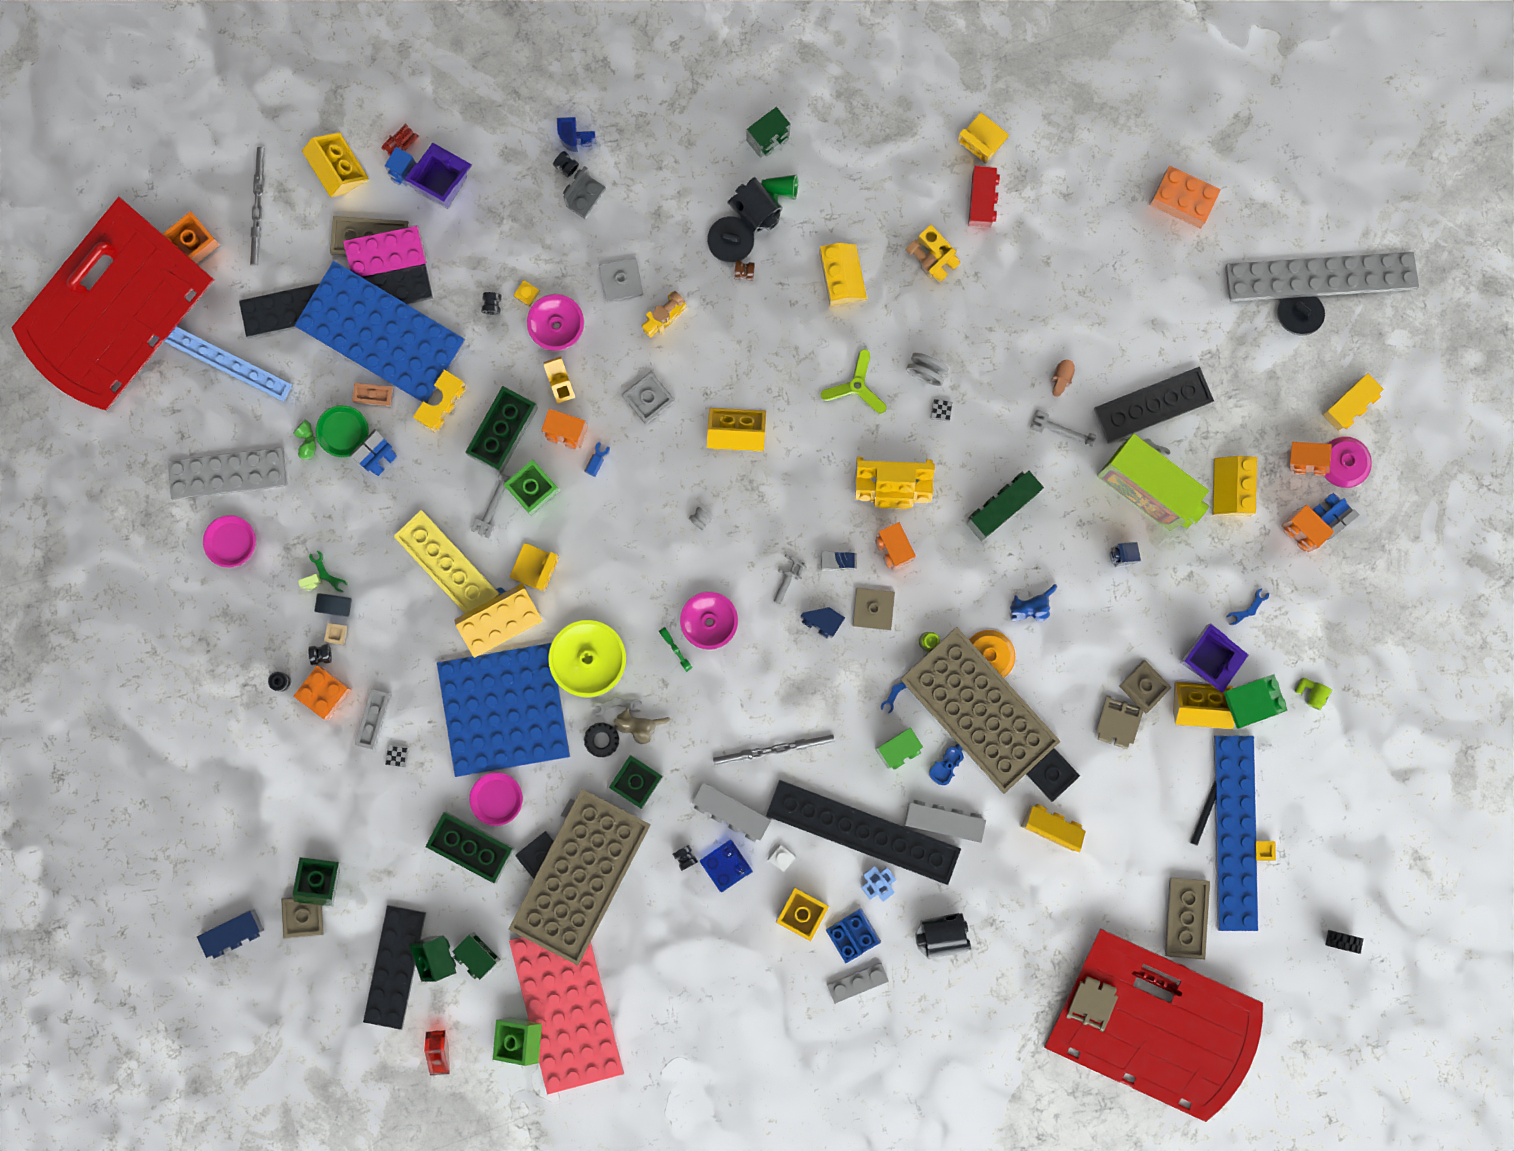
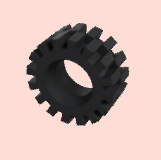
[584,722,619,758]
[1325,930,1364,954]

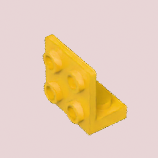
[957,113,1009,164]
[510,543,560,593]

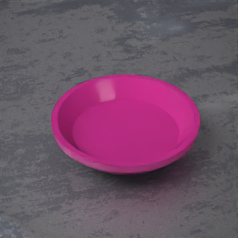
[1324,437,1372,488]
[203,515,256,568]
[469,773,523,826]

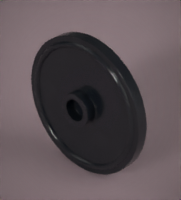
[707,216,754,263]
[1277,296,1325,336]

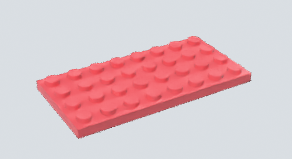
[509,937,624,1095]

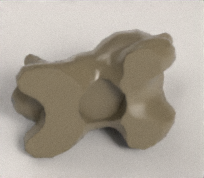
[614,707,670,744]

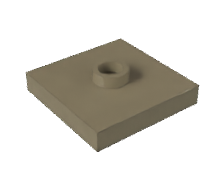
[853,588,895,630]
[1119,660,1172,714]
[281,898,324,939]

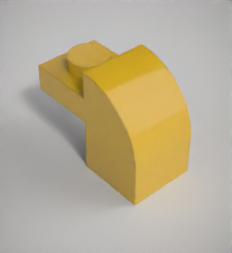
[543,356,575,404]

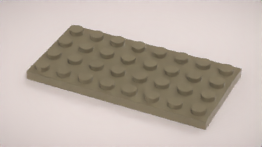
[900,627,1061,794]
[508,789,651,966]

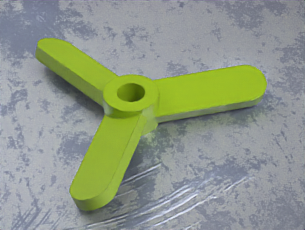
[821,349,887,414]

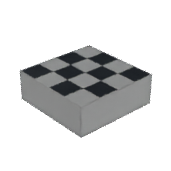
[931,399,953,421]
[385,746,408,767]

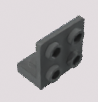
[563,166,606,219]

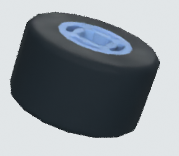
[314,593,352,617]

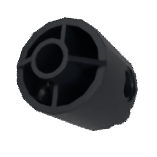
[727,177,783,233]
[915,913,971,959]

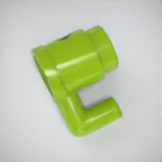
[919,632,940,653]
[1295,678,1333,710]

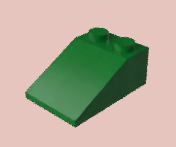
[1223,674,1288,729]

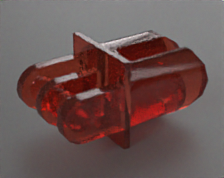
[381,123,419,156]

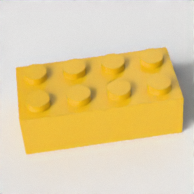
[454,583,542,658]

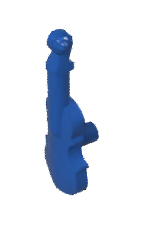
[929,743,964,785]

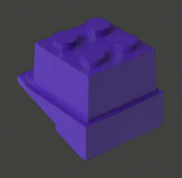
[405,143,472,209]
[1180,623,1249,693]

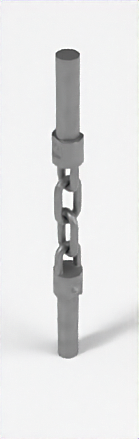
[250,147,265,266]
[713,735,835,765]

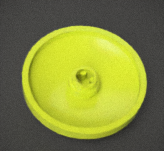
[549,620,626,698]

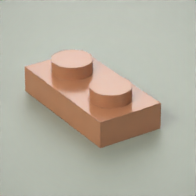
[352,383,394,407]

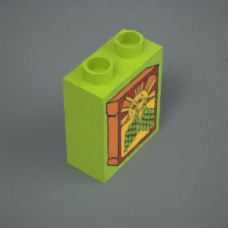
[1097,434,1210,531]

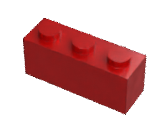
[968,166,1000,228]

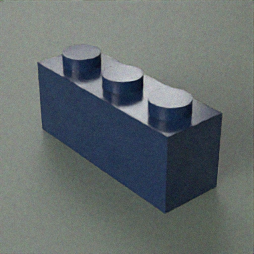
[197,909,264,959]

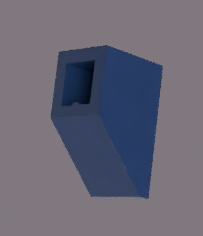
[1110,542,1141,567]
[800,607,845,639]

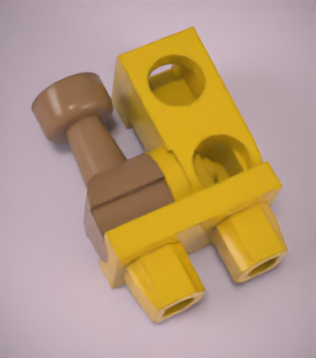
[905,225,961,283]
[641,291,687,338]

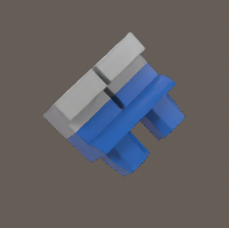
[350,429,397,476]
[1312,493,1360,540]

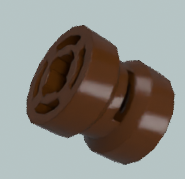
[734,261,755,282]

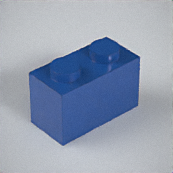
[384,147,416,186]

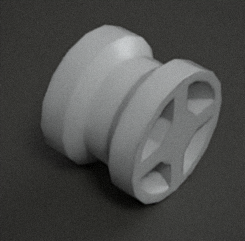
[688,507,713,530]

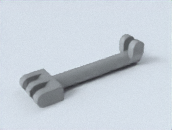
[1030,410,1097,447]
[471,473,511,539]

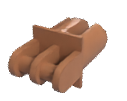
[1051,360,1075,397]

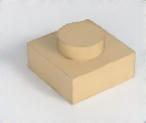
[324,623,348,645]

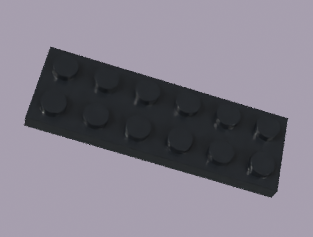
[1094,366,1214,443]
[363,905,426,1030]

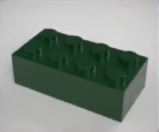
[465,386,538,473]
[967,470,1044,542]
[425,812,515,884]

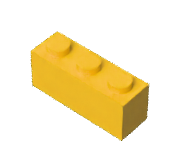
[1322,373,1384,431]

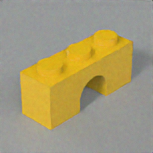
[413,370,466,433]

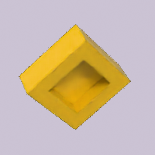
[513,280,540,307]
[1255,841,1276,861]

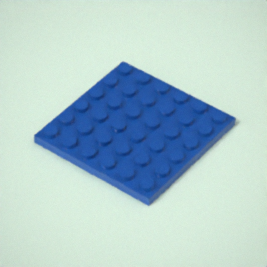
[437,643,570,777]

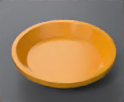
[969,630,1015,678]

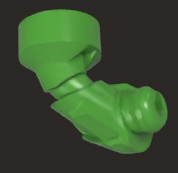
[293,419,316,459]

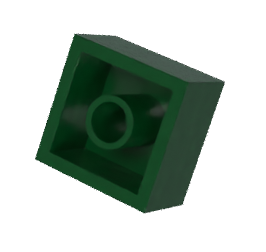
[746,106,790,158]
[609,755,664,809]
[292,857,340,907]
[452,932,501,980]
[409,935,457,982]

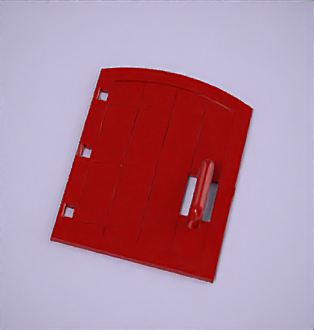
[11,196,215,411]
[1044,928,1263,1122]

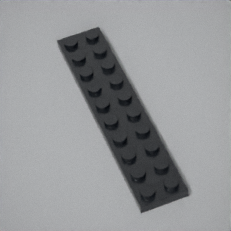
[239,264,433,338]
[766,780,961,885]

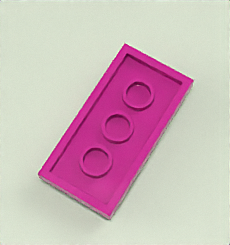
[343,225,427,277]

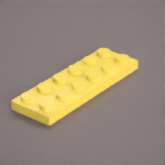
[393,510,500,613]

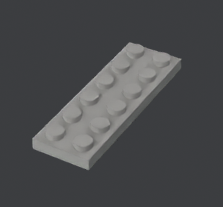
[167,448,287,500]

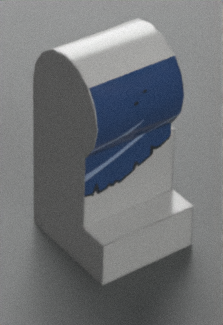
[821,551,857,570]

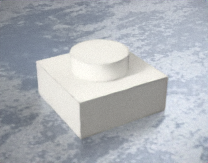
[769,845,796,872]

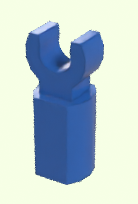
[584,442,610,477]

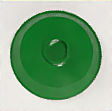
[316,405,369,457]

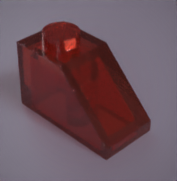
[424,1030,450,1076]

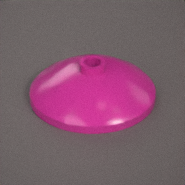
[527,294,584,351]
[680,592,738,650]

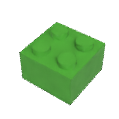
[503,459,559,516]
[875,727,923,770]
[493,1018,542,1066]

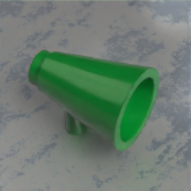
[761,174,798,202]

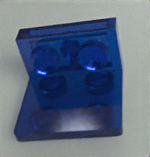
[700,839,753,892]

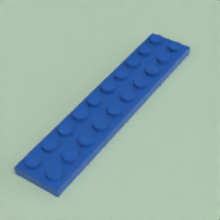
[1214,736,1258,931]

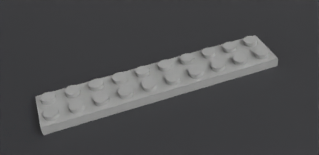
[1225,252,1419,302]

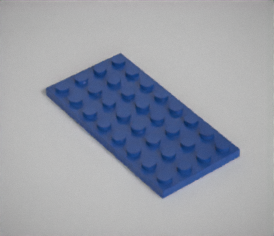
[294,261,465,404]

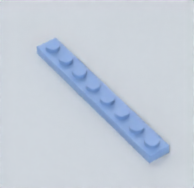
[154,327,293,402]

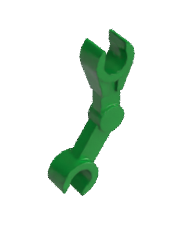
[309,550,348,592]
[659,627,693,672]

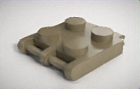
[1095,695,1143,749]
[1066,976,1118,1032]

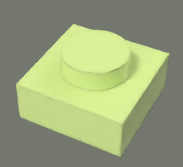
[298,574,322,591]

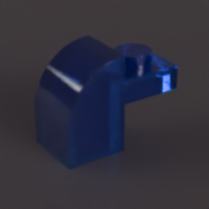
[557,117,596,152]

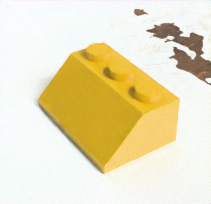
[302,132,369,198]
[819,243,867,306]
[707,408,766,451]
[1212,456,1257,517]
[1173,682,1234,729]
[1021,804,1086,853]

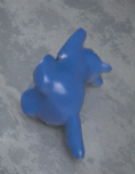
[1010,584,1057,622]

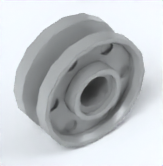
[906,353,949,386]

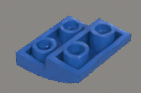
[826,908,881,963]

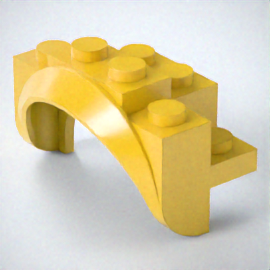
[855,457,935,509]

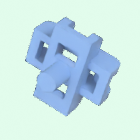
[861,866,896,901]

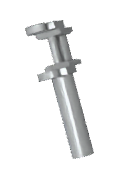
[774,554,807,604]

